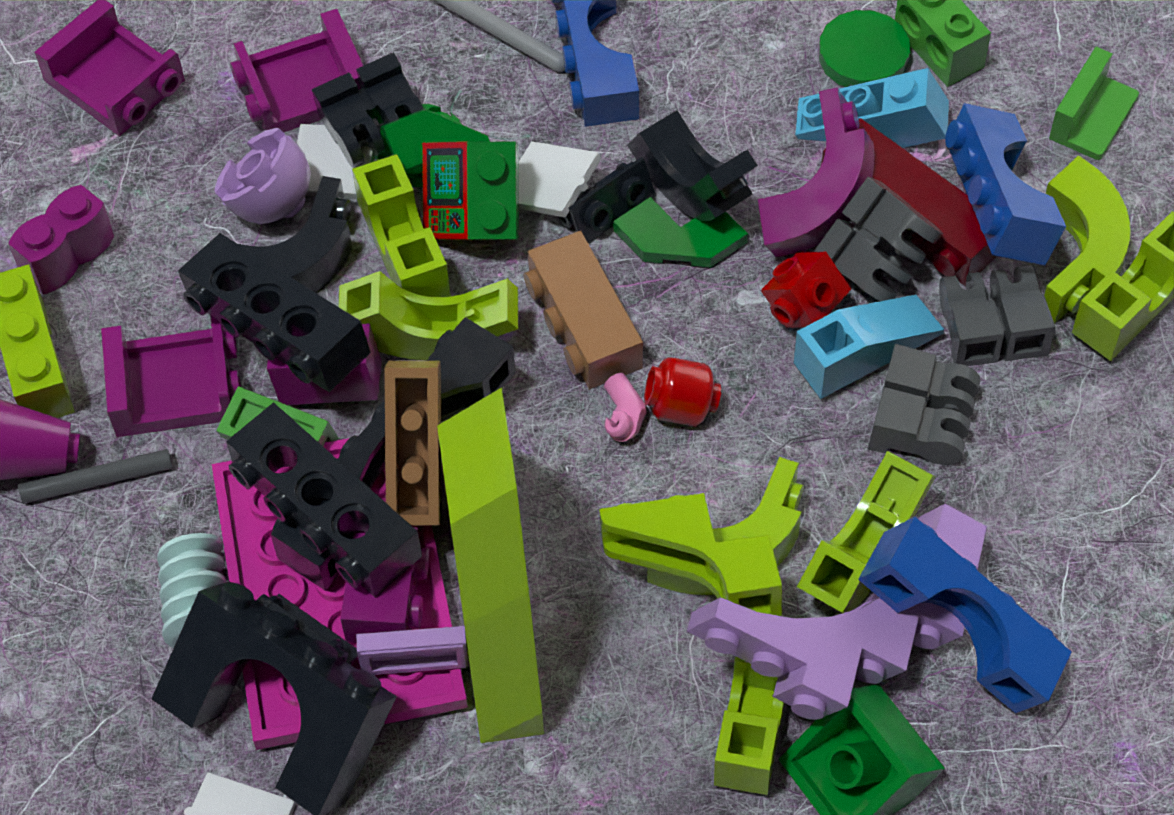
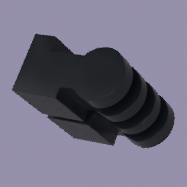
[311,52,424,168]

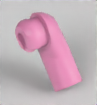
[604,373,647,442]

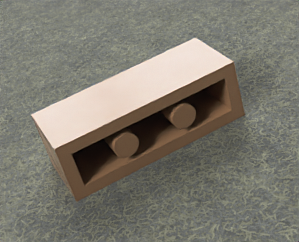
[523,230,643,390]
[384,361,442,525]

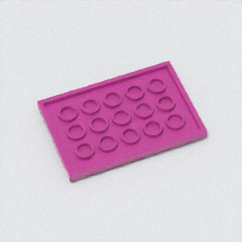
[212,438,468,750]

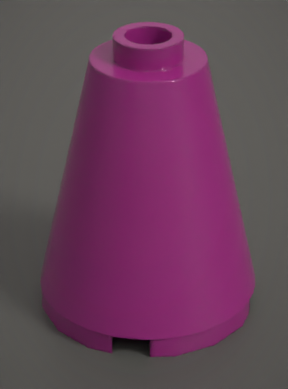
[0,399,80,481]

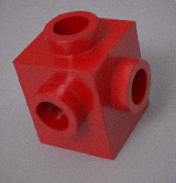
[761,251,851,328]

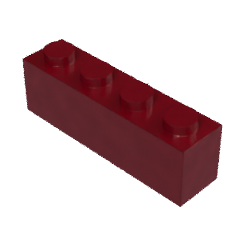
[821,118,997,286]

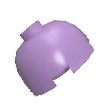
[215,128,311,224]

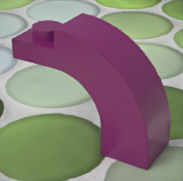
[758,87,875,257]

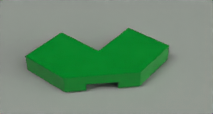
[381,109,490,170]
[613,197,748,268]

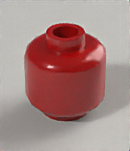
[644,357,721,426]

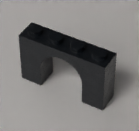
[151,581,397,815]

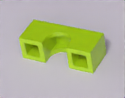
[352,154,451,297]
[1072,211,1174,361]
[0,264,75,418]
[714,656,784,795]

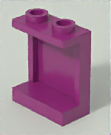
[34,0,185,137]
[230,8,363,133]
[101,315,241,438]

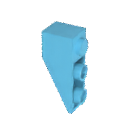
[795,68,949,148]
[793,295,944,399]

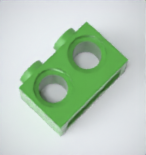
[895,0,991,87]

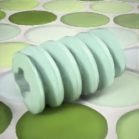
[157,533,226,648]

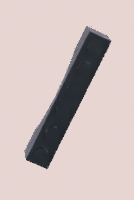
[270,317,516,591]

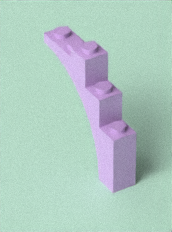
[687,504,987,720]

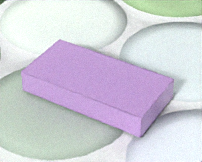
[356,626,469,675]

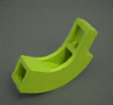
[1044,155,1130,324]
[338,271,518,360]
[797,451,936,613]
[647,457,804,595]

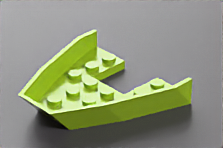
[437,388,544,743]

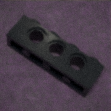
[178,233,371,392]
[226,402,422,597]

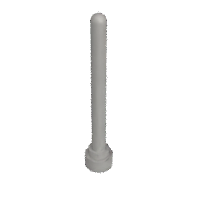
[434,0,565,72]

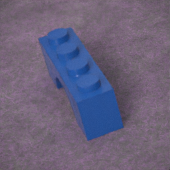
[551,0,639,127]
[945,103,1066,265]
[858,517,1072,713]

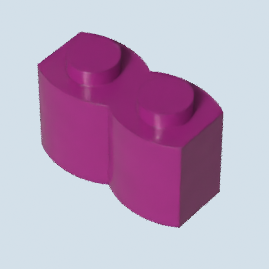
[8,184,114,295]

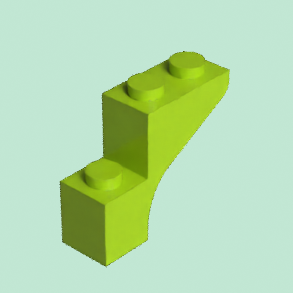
[599,493,782,616]

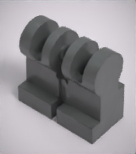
[814,177,943,301]
[939,265,1055,366]
[867,344,981,465]

